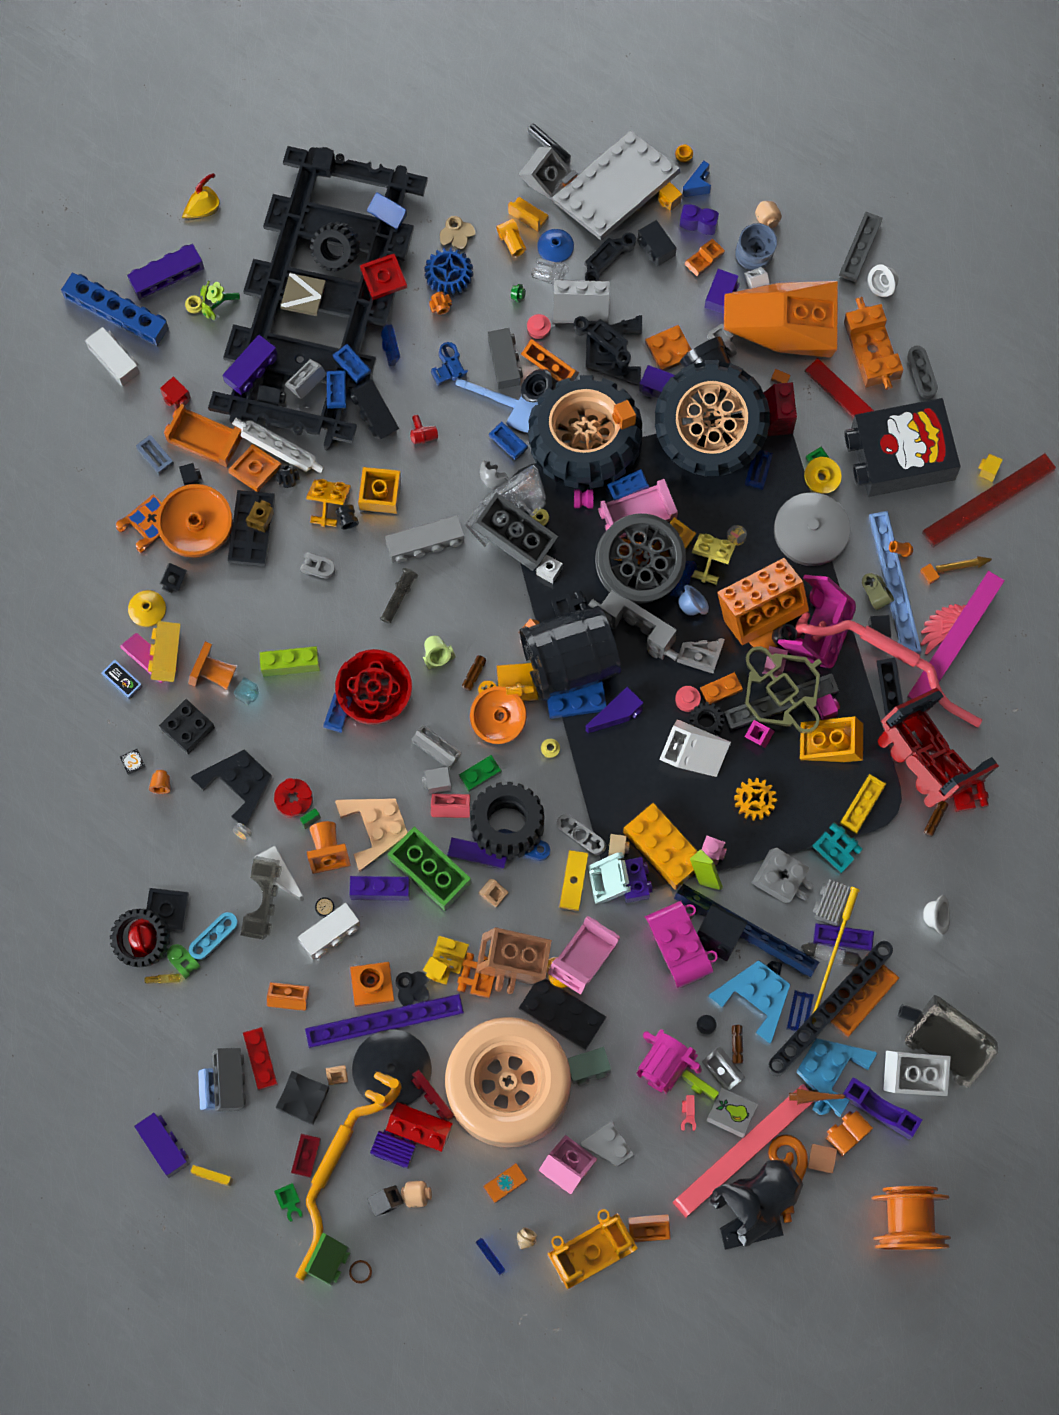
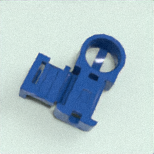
[431,342,468,386]

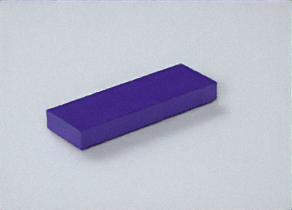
[447,837,507,869]
[813,923,874,951]

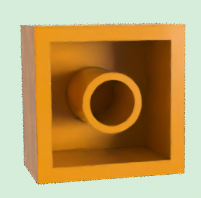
[358,467,401,514]

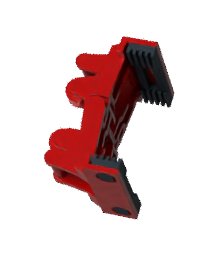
[878,687,999,807]

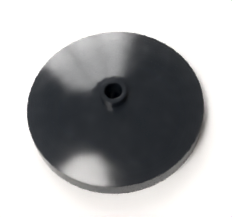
[352,1029,432,1110]

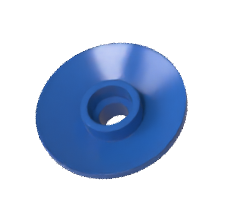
[538,229,574,263]

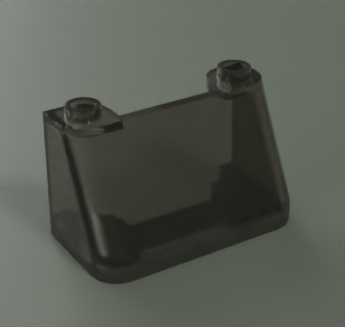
[904,995,998,1088]

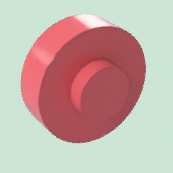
[527,314,551,339]
[675,686,701,712]

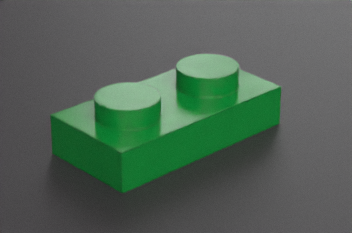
[459,755,502,792]

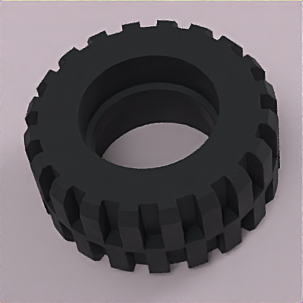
[470,782,545,860]

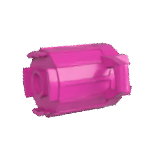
[636,1029,702,1094]

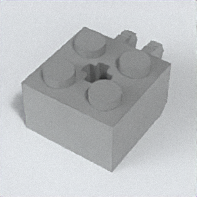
[752,848,814,903]

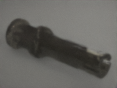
[380,568,418,624]

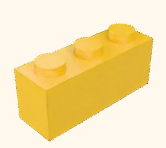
[148,621,180,682]

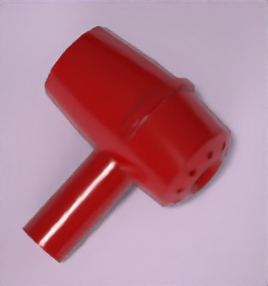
[410,415,438,444]

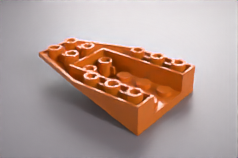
[724,281,838,358]

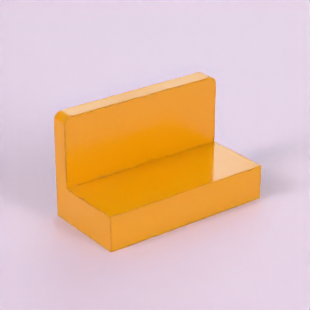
[508,197,549,232]

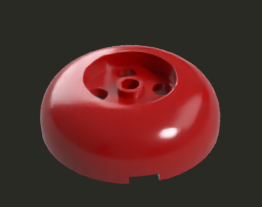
[335,649,412,725]

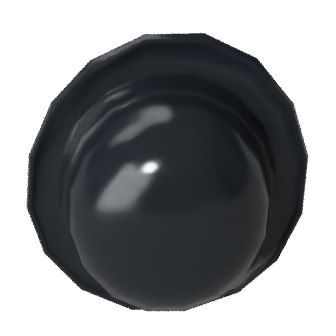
[520,369,553,403]

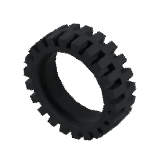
[110,909,170,967]

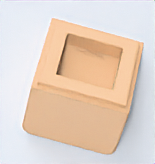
[479,879,509,907]

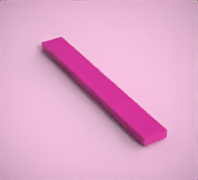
[907,570,1005,699]

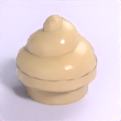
[517,1227,537,1249]

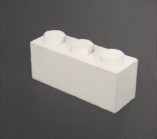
[85,327,140,386]
[298,903,360,959]

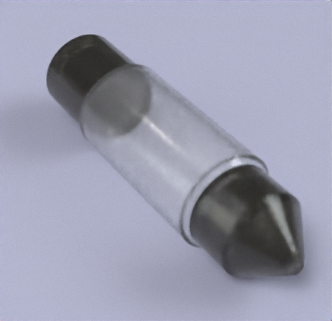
[801,942,862,967]

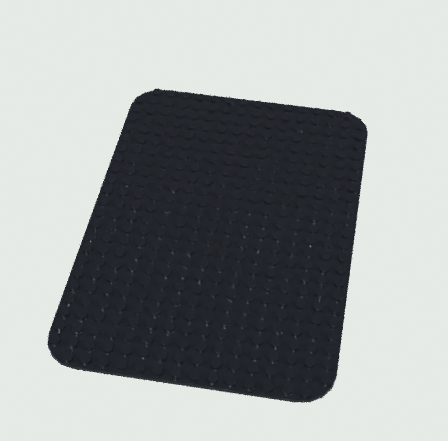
[504,413,902,889]

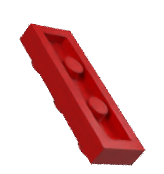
[243,1027,278,1091]

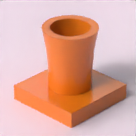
[188,641,237,690]
[307,821,351,874]
[350,962,394,1007]

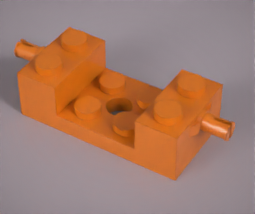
[844,297,903,390]

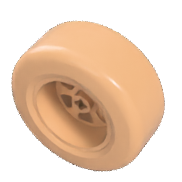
[445,1017,571,1147]

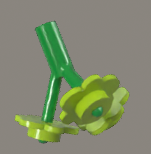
[200,281,240,320]

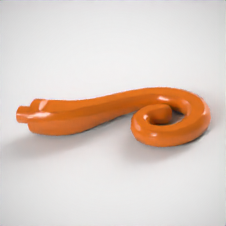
[768,1134,808,1223]

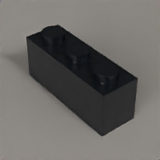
[350,379,400,440]
[876,657,904,717]

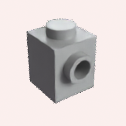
[422,767,451,794]

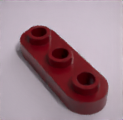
[411,1070,455,1121]

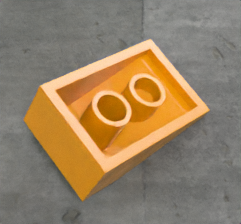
[800,717,863,762]

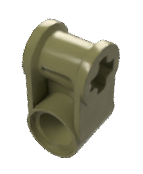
[862,573,894,611]

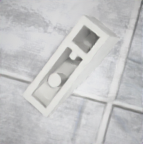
[253,846,304,901]

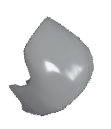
[479,460,509,489]

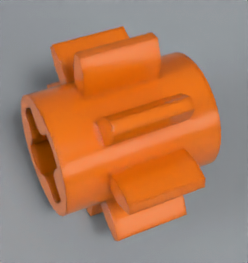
[429,292,452,315]

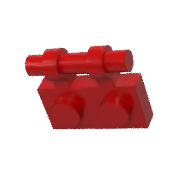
[948,775,989,812]

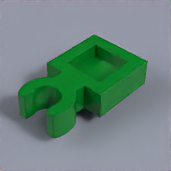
[274,1183,303,1222]

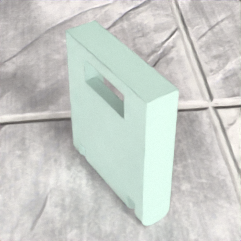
[588,852,631,904]

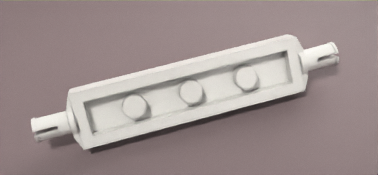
[232,418,324,474]

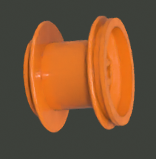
[872,1186,951,1250]

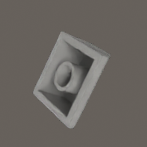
[519,147,571,200]

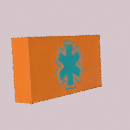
[483,1163,528,1203]

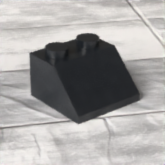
[697,903,748,962]

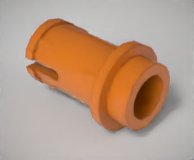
[889,541,913,557]

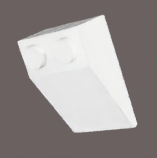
[883,1051,951,1096]

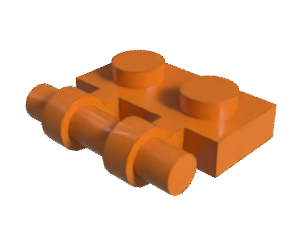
[457,952,495,999]

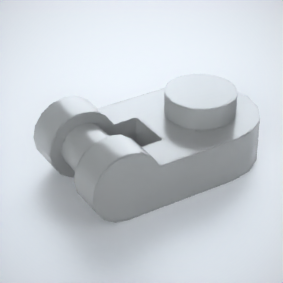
[300,553,335,579]

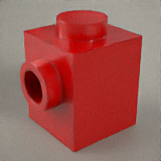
[160,376,191,409]

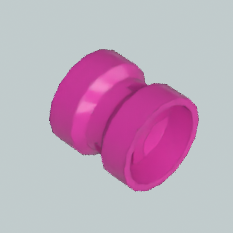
[574,490,593,508]

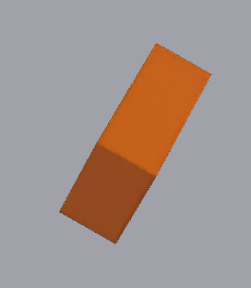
[771,369,791,383]
[920,563,940,585]

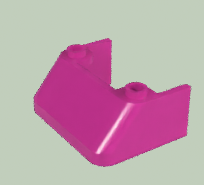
[777,575,856,668]

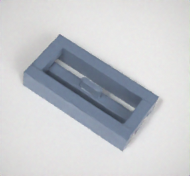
[136,435,174,475]

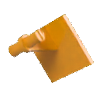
[306,479,351,527]
[497,663,538,701]

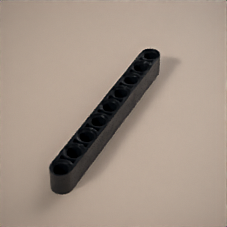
[768,941,893,1077]

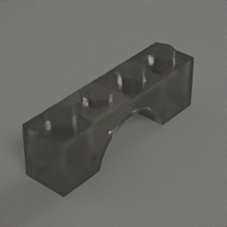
[240,856,282,940]

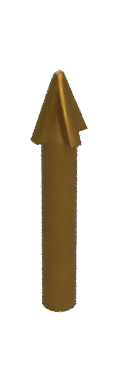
[936,556,992,573]

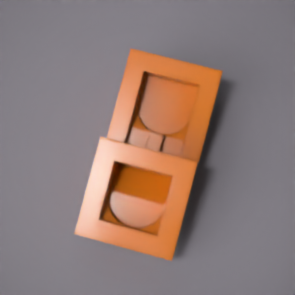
[684,239,725,276]

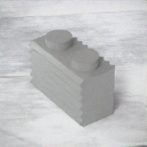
[813,879,851,926]

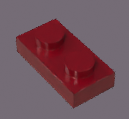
[291,1134,321,1178]

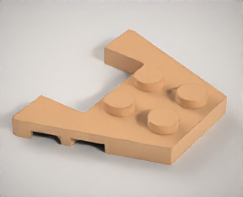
[335,799,408,872]

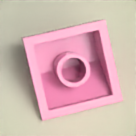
[539,1135,597,1194]

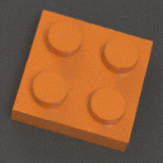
[645,325,692,371]
[228,444,282,492]

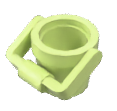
[423,636,456,669]

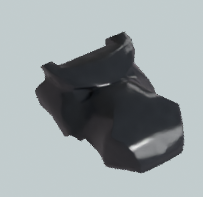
[710,1160,803,1247]

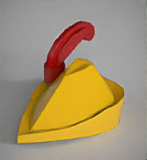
[182,173,220,218]

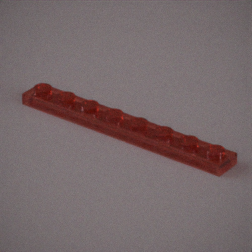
[922,453,1056,547]

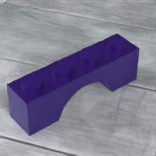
[843,1077,922,1140]

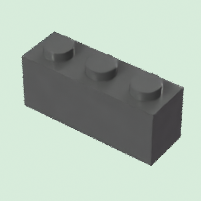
[488,328,523,389]
[212,1048,246,1111]

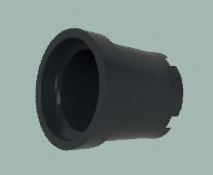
[680,336,731,398]

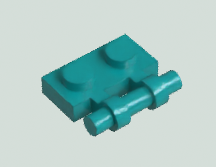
[812,822,863,873]

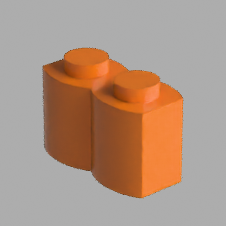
[826,1110,873,1157]

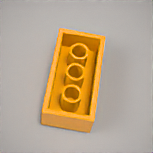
[623,803,698,890]

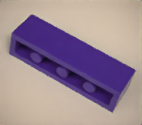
[127,243,205,300]

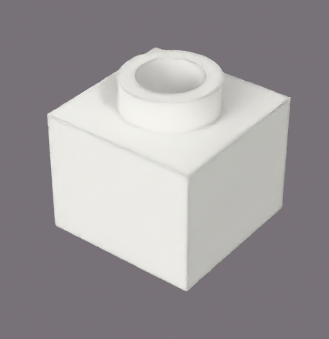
[744,267,770,289]
[536,555,562,584]

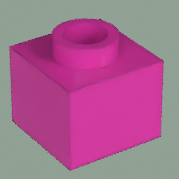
[816,694,840,720]
[745,720,775,748]

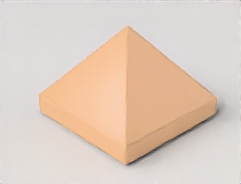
[326,1065,348,1085]

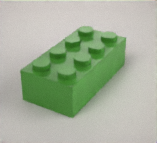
[387,826,472,911]

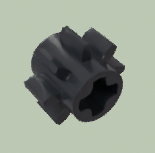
[276,465,300,488]

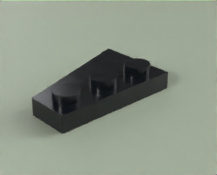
[720,1216,784,1250]

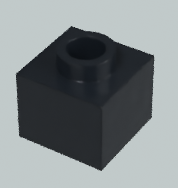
[179,463,202,486]

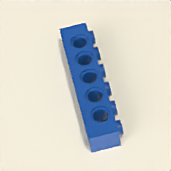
[61,272,169,346]

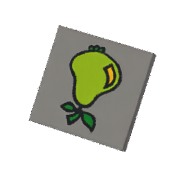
[707,1087,758,1138]

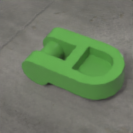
[167,944,201,979]

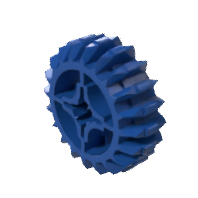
[424,247,473,296]

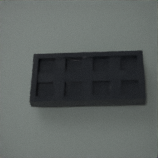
[227,490,275,566]
[519,978,607,1051]

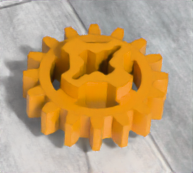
[734,778,777,821]

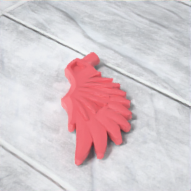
[920,604,966,655]

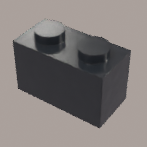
[637,220,677,266]

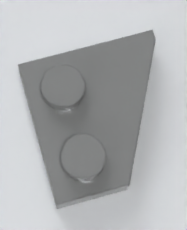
[677,638,725,673]

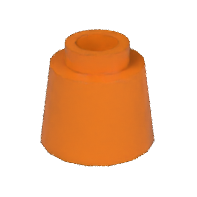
[149,770,170,794]

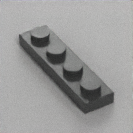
[839,212,883,283]

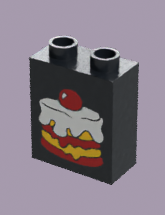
[844,398,961,497]

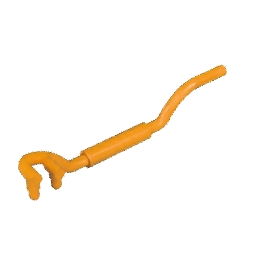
[295,1072,402,1281]

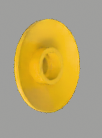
[804,457,842,494]
[128,590,166,627]

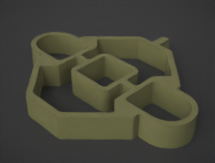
[745,646,822,734]

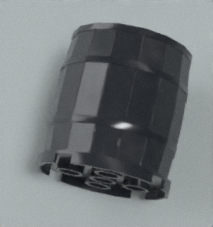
[519,606,621,700]

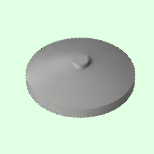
[774,492,850,566]

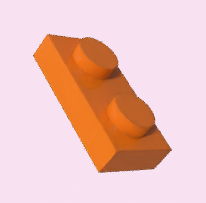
[700,672,743,705]

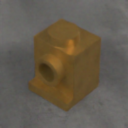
[246,500,274,533]

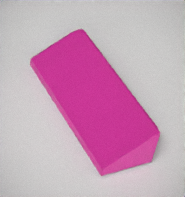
[120,633,177,683]

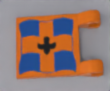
[116,494,162,553]

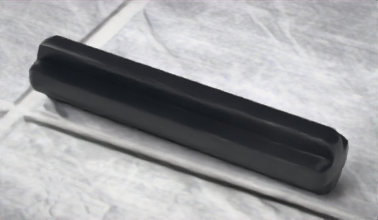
[528,123,571,163]

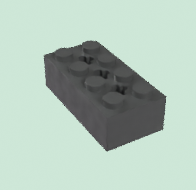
[471,492,558,571]

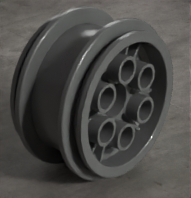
[595,513,686,604]

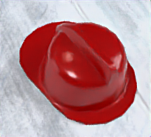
[128,919,159,961]

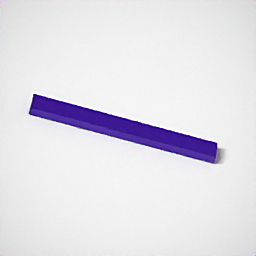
[305,994,464,1048]

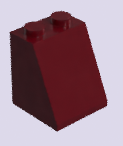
[763,382,797,436]

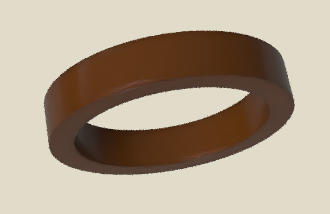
[349,1260,372,1284]

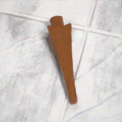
[789,1089,845,1105]

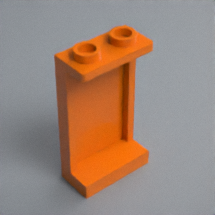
[164,404,243,467]

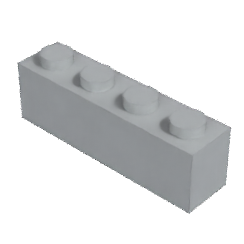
[385,515,464,563]

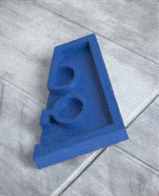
[547,682,606,719]

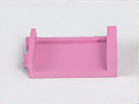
[598,479,678,538]
[548,916,620,995]

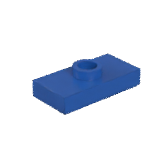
[333,344,371,384]
[327,371,346,408]
[489,422,528,460]
[607,469,649,501]
[323,692,353,733]

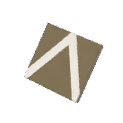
[281,273,326,316]

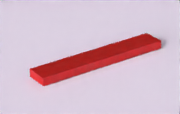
[804,358,874,418]

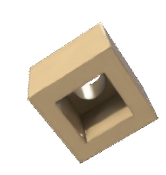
[608,834,630,859]

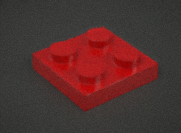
[360,254,407,300]

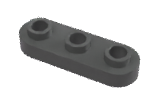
[907,346,938,399]

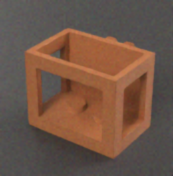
[476,927,552,994]

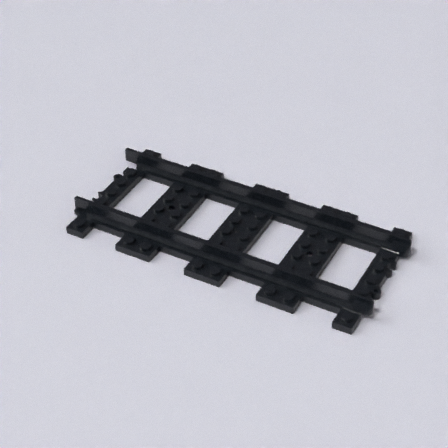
[208,146,428,450]

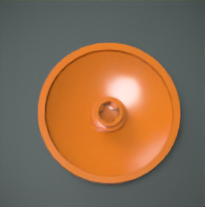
[156,484,233,557]

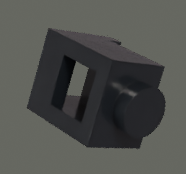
[159,563,187,593]

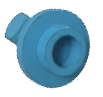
[813,1100,832,1115]

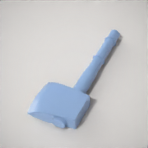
[455,378,538,433]

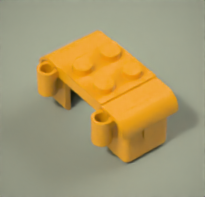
[547,1209,638,1289]

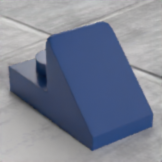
[682,161,711,197]

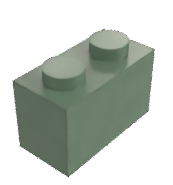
[567,1047,611,1086]

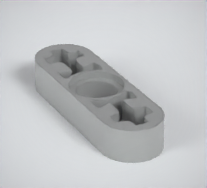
[557,814,606,855]

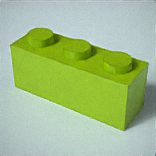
[259,646,320,677]

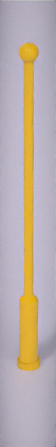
[812,887,860,1024]

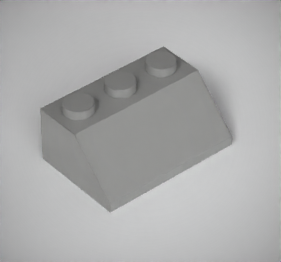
[553,280,610,324]

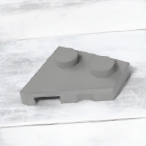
[580,1121,634,1167]

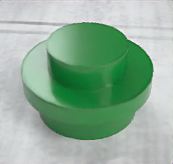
[511,284,526,302]

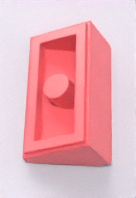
[431,794,470,818]

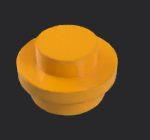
[675,144,693,162]

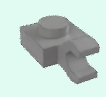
[707,324,737,357]

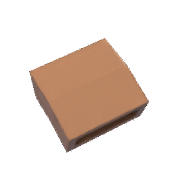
[807,1144,837,1173]

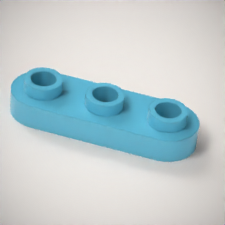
[189,912,238,960]

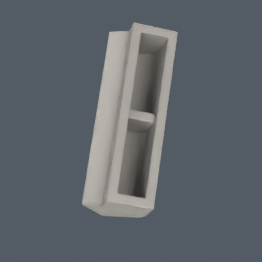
[412,725,462,770]

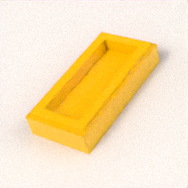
[191,1165,233,1186]

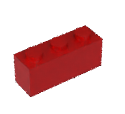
[386,1102,453,1152]

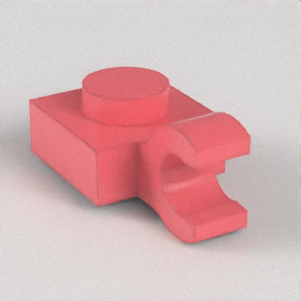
[681,1095,696,1131]

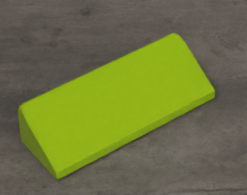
[690,850,723,890]

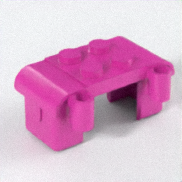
[644,901,717,988]

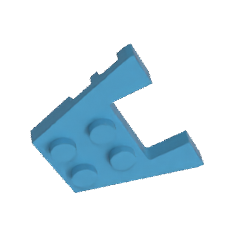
[708,960,791,1043]
[796,1038,877,1117]

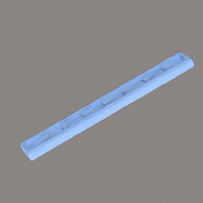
[869,511,922,654]

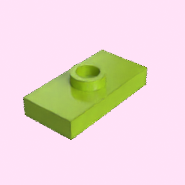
[681,1070,719,1101]

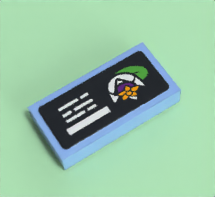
[101,660,142,699]

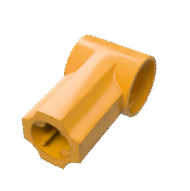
[496,219,526,257]

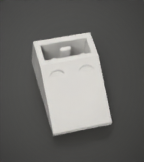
[659,719,731,777]

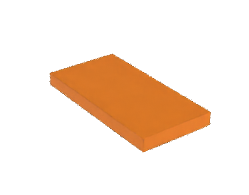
[825,957,899,1037]

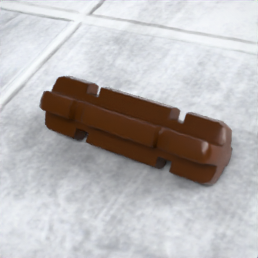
[462,655,486,691]
[924,800,948,837]
[732,1025,743,1064]

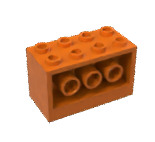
[717,558,809,645]

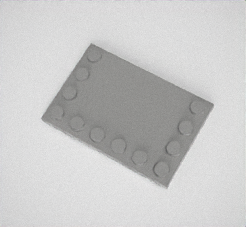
[552,130,681,240]

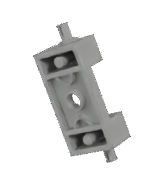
[589,590,679,661]

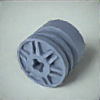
[735,223,777,271]

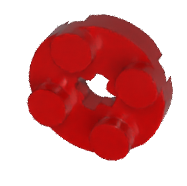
[274,778,313,818]

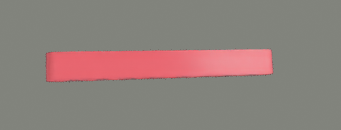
[672,1084,813,1218]

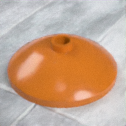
[470,686,527,744]

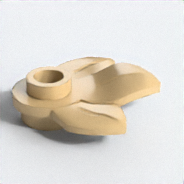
[440,216,475,250]

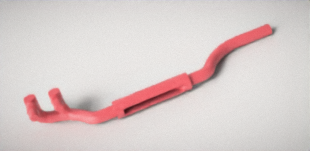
[795,612,982,728]

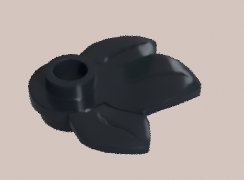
[395,971,430,1006]

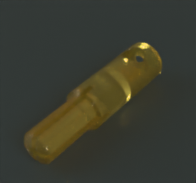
[144,973,180,984]

